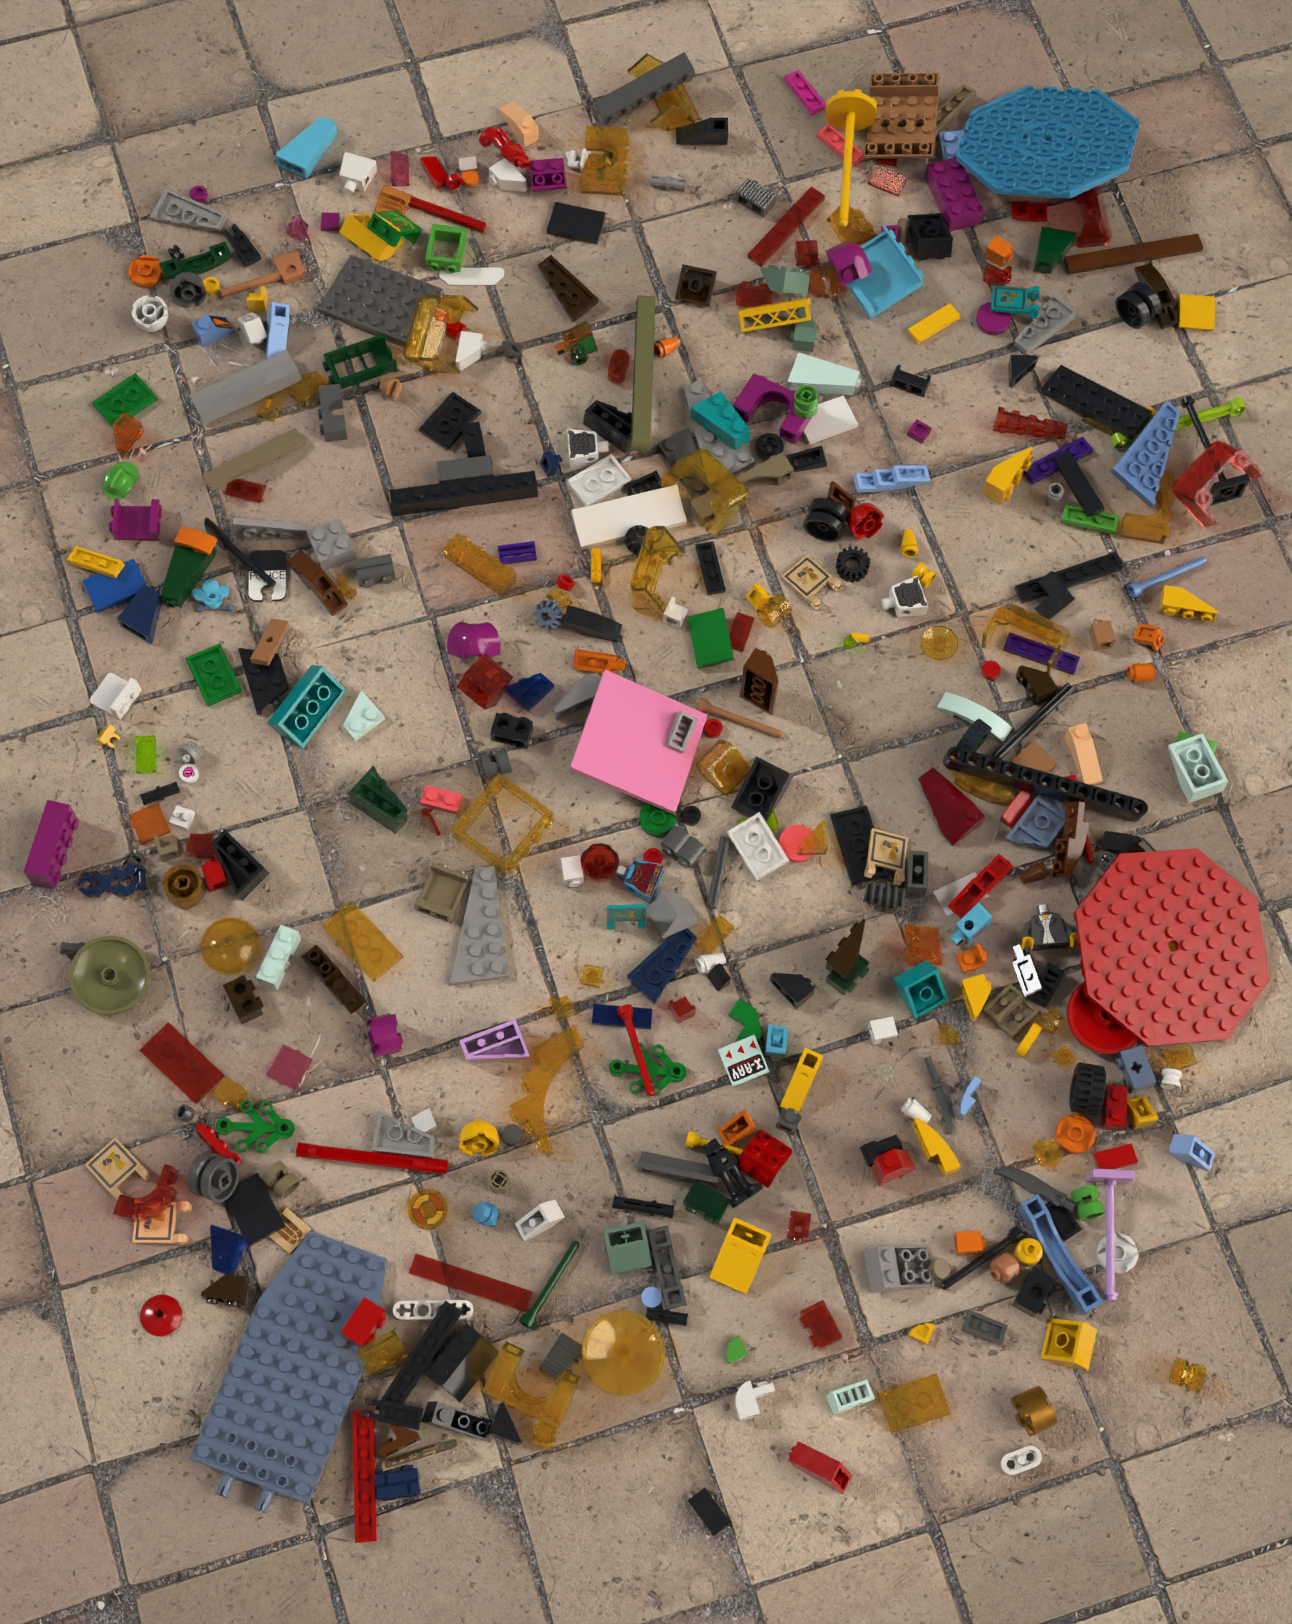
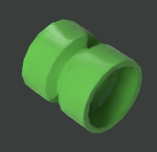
[794,385,818,419]
[1071,1185,1105,1221]

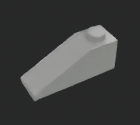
[554,672,601,720]

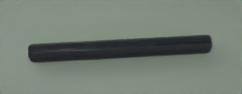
[992,683,1074,759]

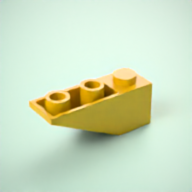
[1159,585,1218,622]
[780,1048,823,1112]

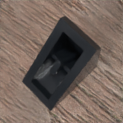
[1008,355,1039,388]
[489,1402,522,1445]

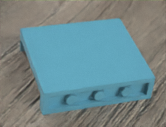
[846,225,924,320]

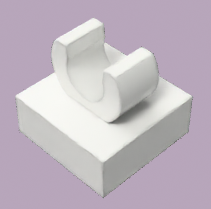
[169,805,195,831]

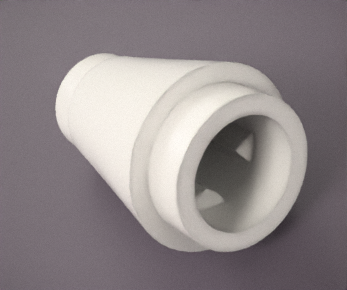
[695,952,726,974]
[901,1098,932,1124]

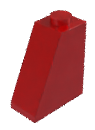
[871,1149,916,1186]
[788,1441,852,1495]

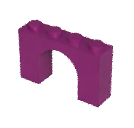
[732,373,812,444]

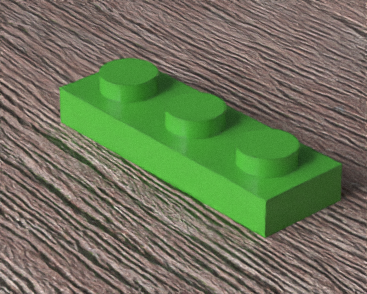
[1061,504,1119,535]

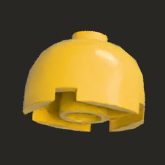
[459,1119,499,1157]

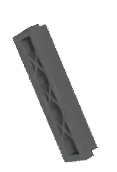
[637,1151,719,1189]

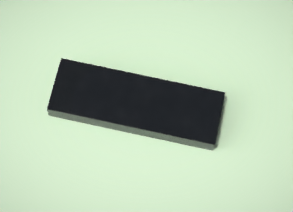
[695,541,726,596]

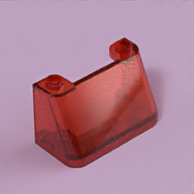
[1074,185,1112,248]

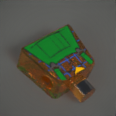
[555,320,598,356]

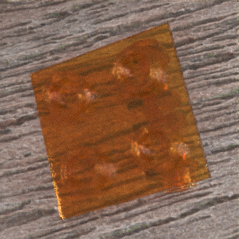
[903,924,942,966]

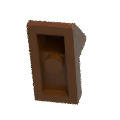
[378,1424,421,1459]

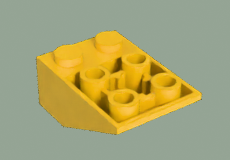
[983,446,1034,505]
[709,1217,772,1295]

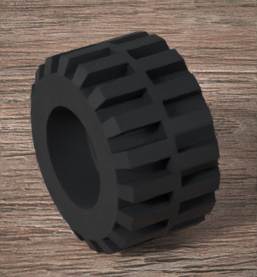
[1069,1062,1106,1116]

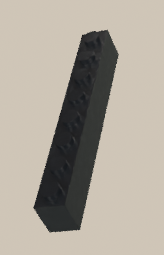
[389,471,538,516]

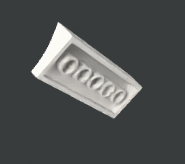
[571,485,687,550]

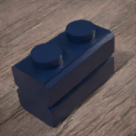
[375,1465,421,1502]

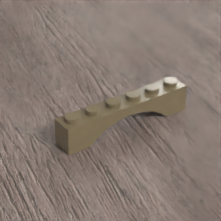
[689,453,794,527]

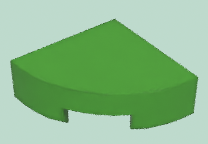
[726,1335,747,1364]

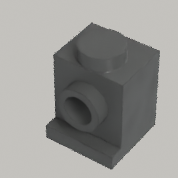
[775,1108,802,1136]

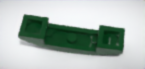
[159,241,232,279]

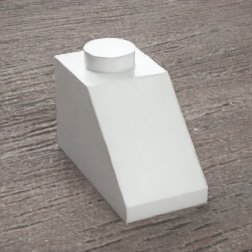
[489,158,527,192]
[237,312,268,345]
[455,331,486,371]
[515,1200,565,1242]

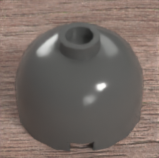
[170,272,206,308]

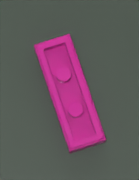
[784,70,826,116]

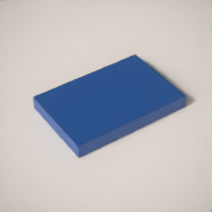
[82,559,147,613]

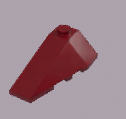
[918,767,985,846]

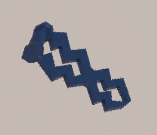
[78,863,147,898]

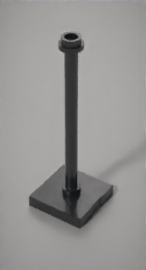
[1181,396,1250,506]

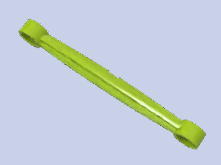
[1110,397,1247,448]

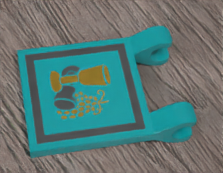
[991,285,1041,318]
[607,904,647,929]

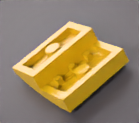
[1177,294,1215,331]

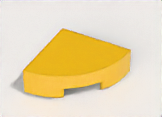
[908,1323,935,1345]

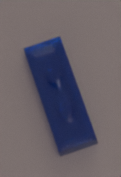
[592,1004,652,1030]

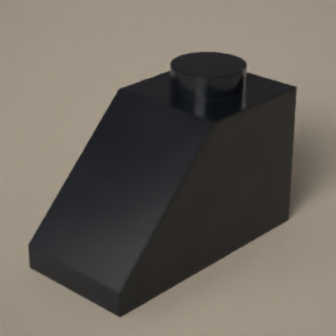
[461,421,486,458]
[770,973,815,1009]

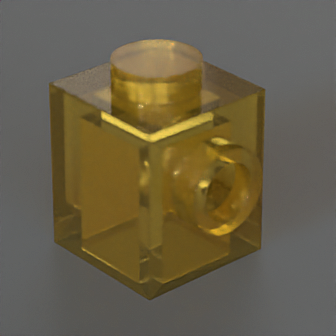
[214,1077,248,1110]

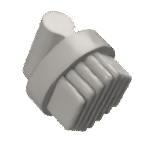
[177,741,203,764]

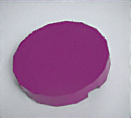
[976,302,1011,335]

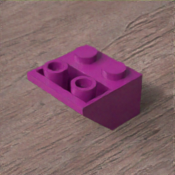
[529,158,567,192]

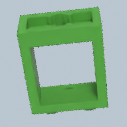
[425,224,468,273]

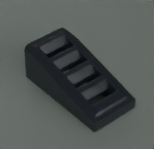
[787,446,828,472]
[624,470,664,496]
[1028,963,1065,1008]

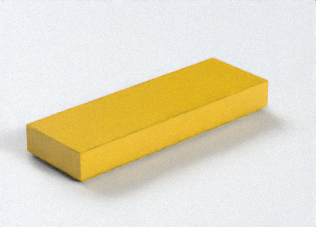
[908,303,961,344]
[67,546,125,579]

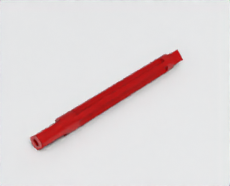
[296,1142,448,1174]

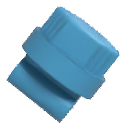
[472,1201,500,1227]

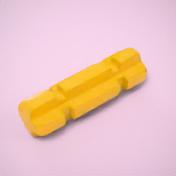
[591,548,601,583]

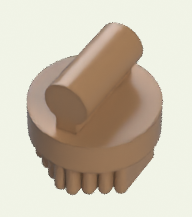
[379,377,404,399]

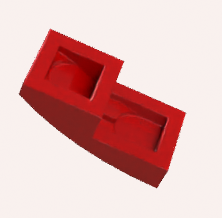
[1012,200,1048,222]

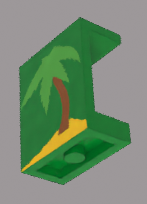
[367,210,422,247]

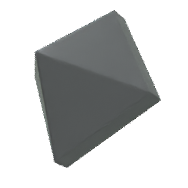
[502,341,523,358]

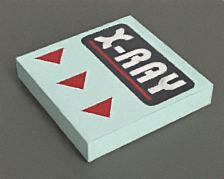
[718,1035,770,1087]

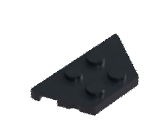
[238,648,289,715]

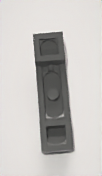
[648,1225,687,1310]

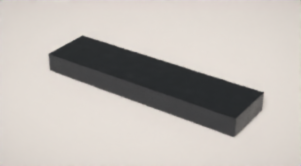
[1053,451,1105,517]

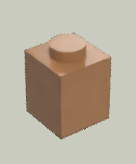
[1088,620,1116,651]

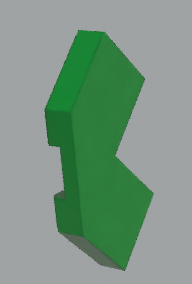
[728,999,762,1042]

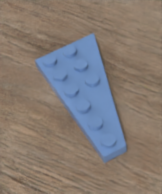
[1110,401,1180,508]

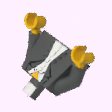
[1020,904,1077,951]

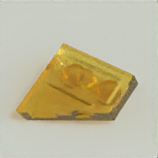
[284,371,330,407]

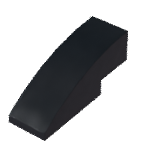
[563,605,622,642]

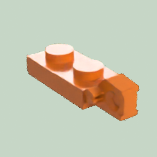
[573,649,626,673]

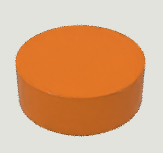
[462,169,479,187]

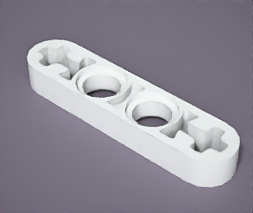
[393,1300,474,1321]

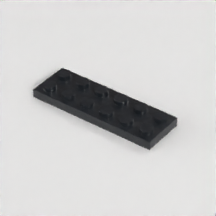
[1041,365,1152,439]

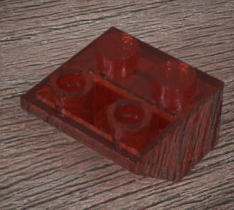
[457,654,513,710]

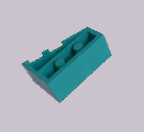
[690,391,751,450]

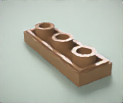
[250,619,290,666]

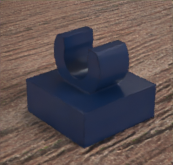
[539,451,563,477]

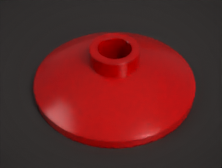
[140,1294,182,1337]

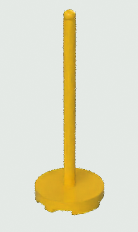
[825,89,877,227]

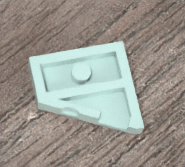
[343,691,385,742]

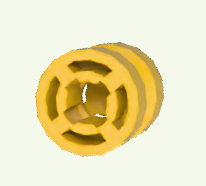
[911,562,937,588]

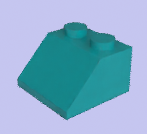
[893,960,949,1019]

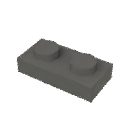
[961,1310,1008,1346]

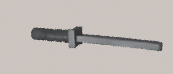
[924,1056,954,1135]

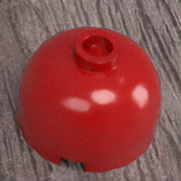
[847,503,884,540]

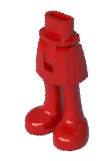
[479,127,531,168]

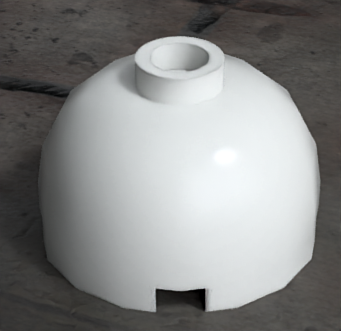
[132,295,168,332]

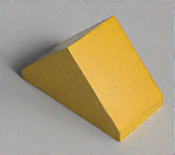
[1127,1096,1158,1130]

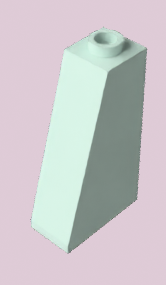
[787,353,861,395]

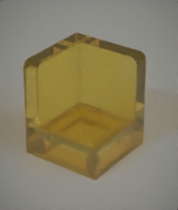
[549,995,575,1022]

